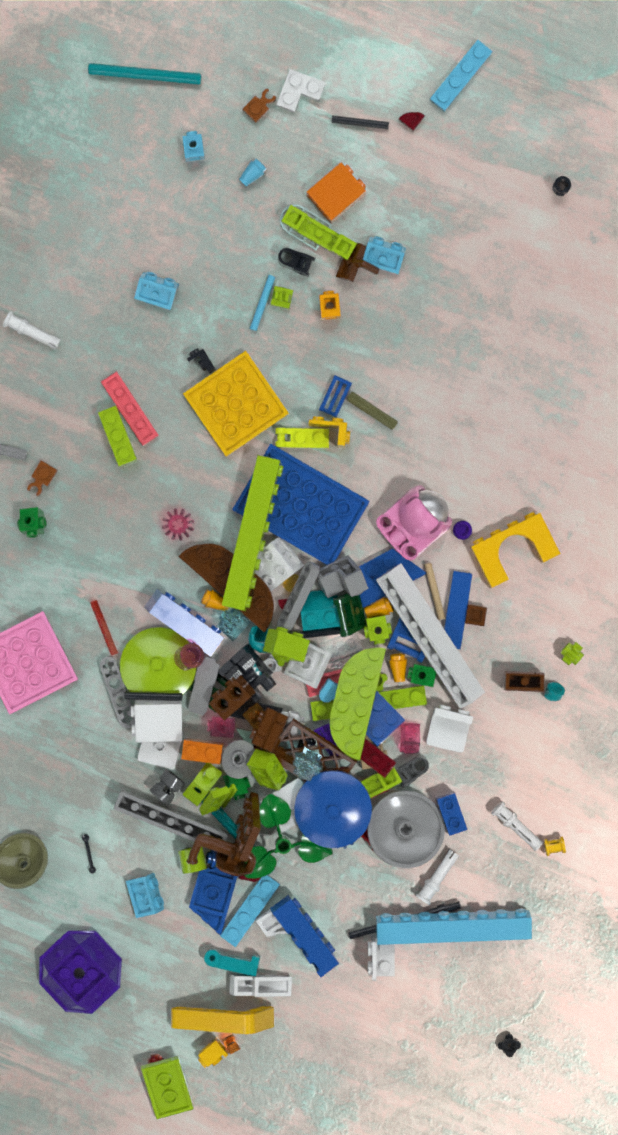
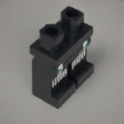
[218,644,276,703]

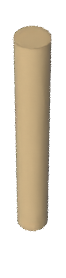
[424,563,445,620]

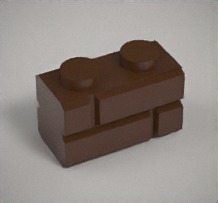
[503,671,545,692]
[249,707,288,753]

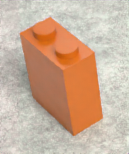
[306,162,366,224]
[181,738,224,764]

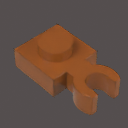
[242,88,276,123]
[27,460,58,496]

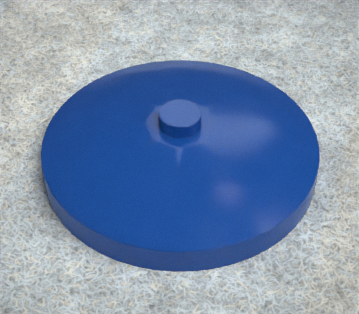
[294,770,372,848]

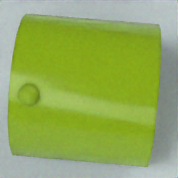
[178,846,207,874]

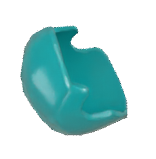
[248,626,268,653]

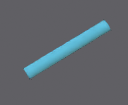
[250,275,276,331]

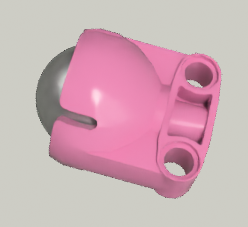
[376,485,452,560]

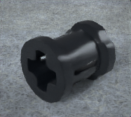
[552,176,571,196]

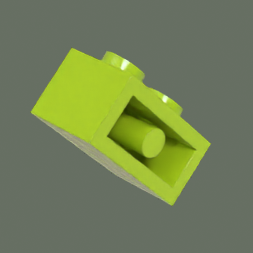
[263,627,310,663]

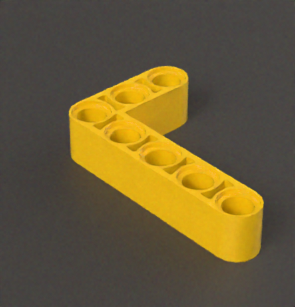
[171,1006,274,1034]

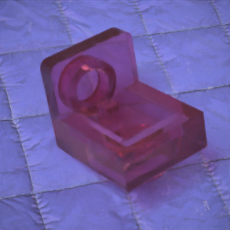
[400,723,420,754]

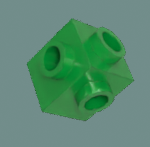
[17,507,47,538]

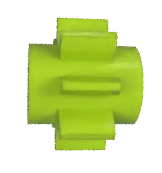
[560,642,584,665]

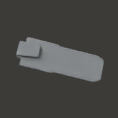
[189,656,220,715]

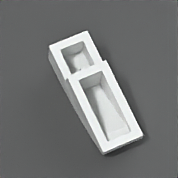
[229,974,292,997]

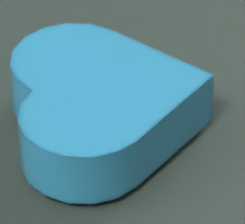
[319,678,338,702]

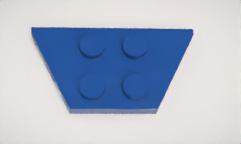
[359,549,426,607]
[189,866,238,935]

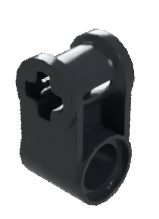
[278,248,315,277]

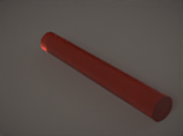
[90,600,118,656]

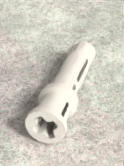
[3,311,61,350]
[491,801,543,851]
[415,849,459,905]

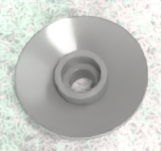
[221,740,255,779]

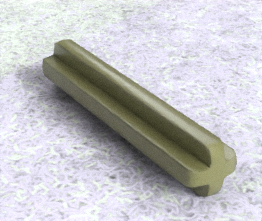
[347,392,398,430]

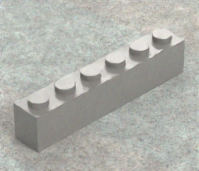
[113,789,229,842]

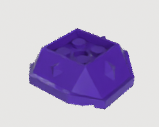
[39,930,122,1014]

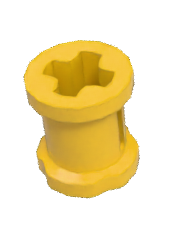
[544,836,566,856]

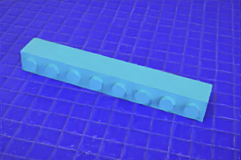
[376,908,532,945]

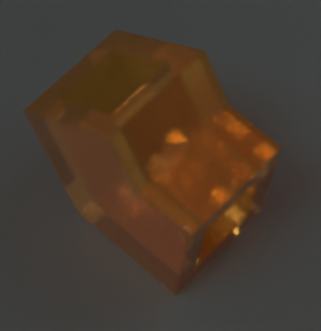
[222,1034,241,1055]

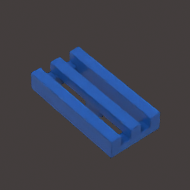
[319,375,352,418]

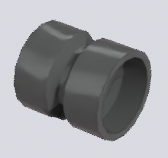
[150,769,185,805]

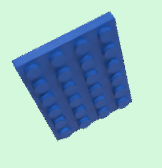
[232,444,370,565]

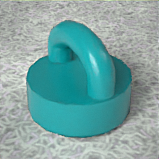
[544,682,565,701]

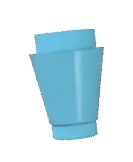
[239,158,267,187]

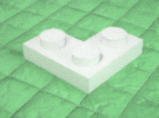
[277,69,326,113]

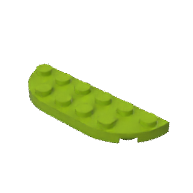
[330,648,386,761]

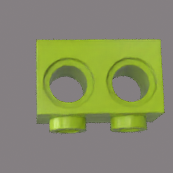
[247,749,288,791]

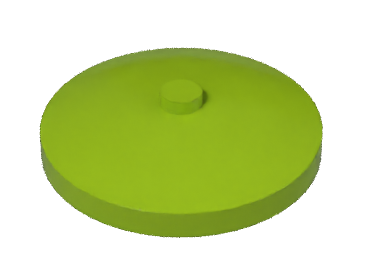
[120,627,197,695]

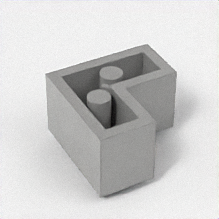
[317,555,368,598]

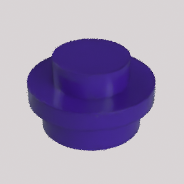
[453,521,472,540]

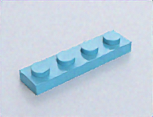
[430,40,493,112]
[220,875,280,947]

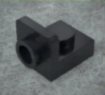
[187,348,216,374]

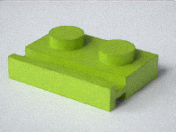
[199,784,237,816]

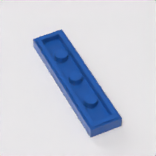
[444,571,472,650]

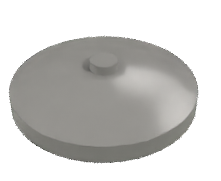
[367,791,445,869]

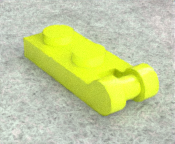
[275,428,329,448]

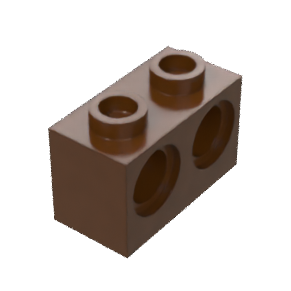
[209,675,256,721]

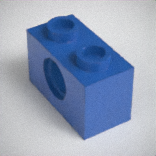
[436,792,468,836]

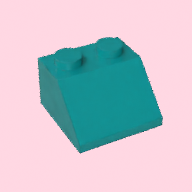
[301,590,340,631]

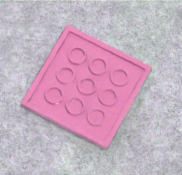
[0,611,78,715]

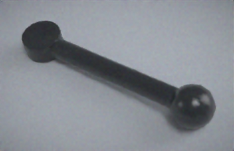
[82,834,96,874]

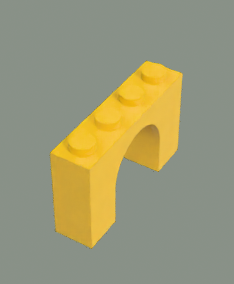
[470,512,561,588]

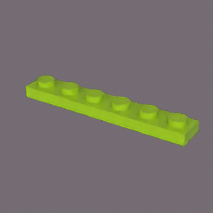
[310,685,427,721]

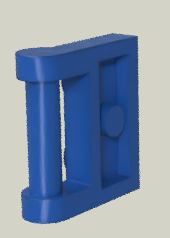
[387,617,425,663]

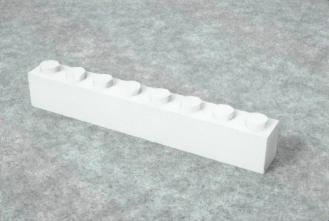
[376,564,485,709]

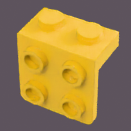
[308,416,350,448]

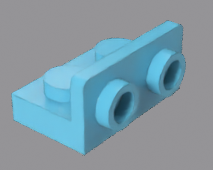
[363,236,406,274]
[134,272,179,310]
[126,873,164,918]

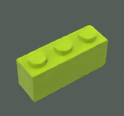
[98,406,138,468]

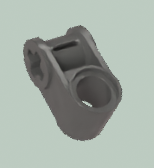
[396,756,429,788]

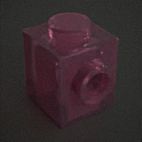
[207,716,236,738]

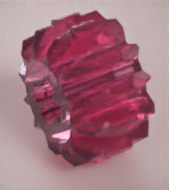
[162,508,195,541]

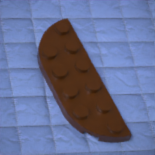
[178,544,274,633]

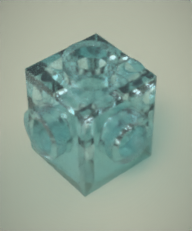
[216,608,251,641]
[292,747,322,781]

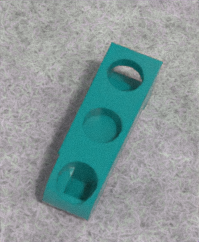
[204,948,261,977]

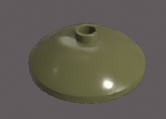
[0,833,48,889]

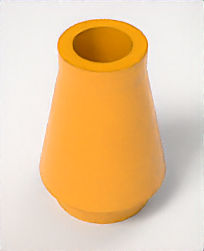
[201,590,229,612]
[364,597,394,618]
[388,653,407,682]

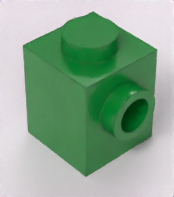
[407,664,436,687]
[223,774,251,800]

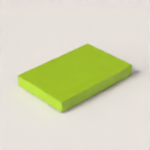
[141,1056,194,1119]

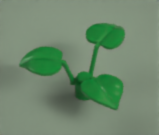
[244,794,333,878]

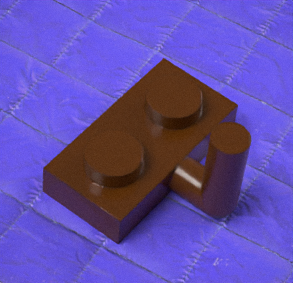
[336,243,379,282]

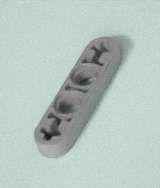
[277,562,320,633]
[100,656,135,728]

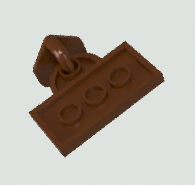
[186,792,261,876]

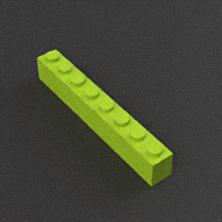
[222,455,284,612]

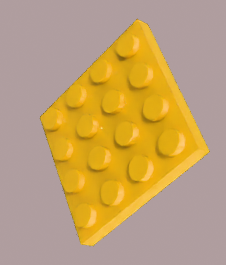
[183,351,289,457]

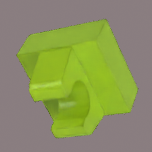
[270,286,293,309]

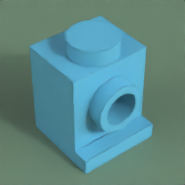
[182,131,205,162]

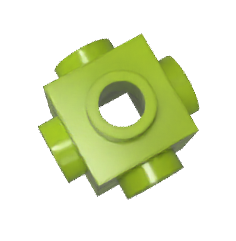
[364,616,392,645]

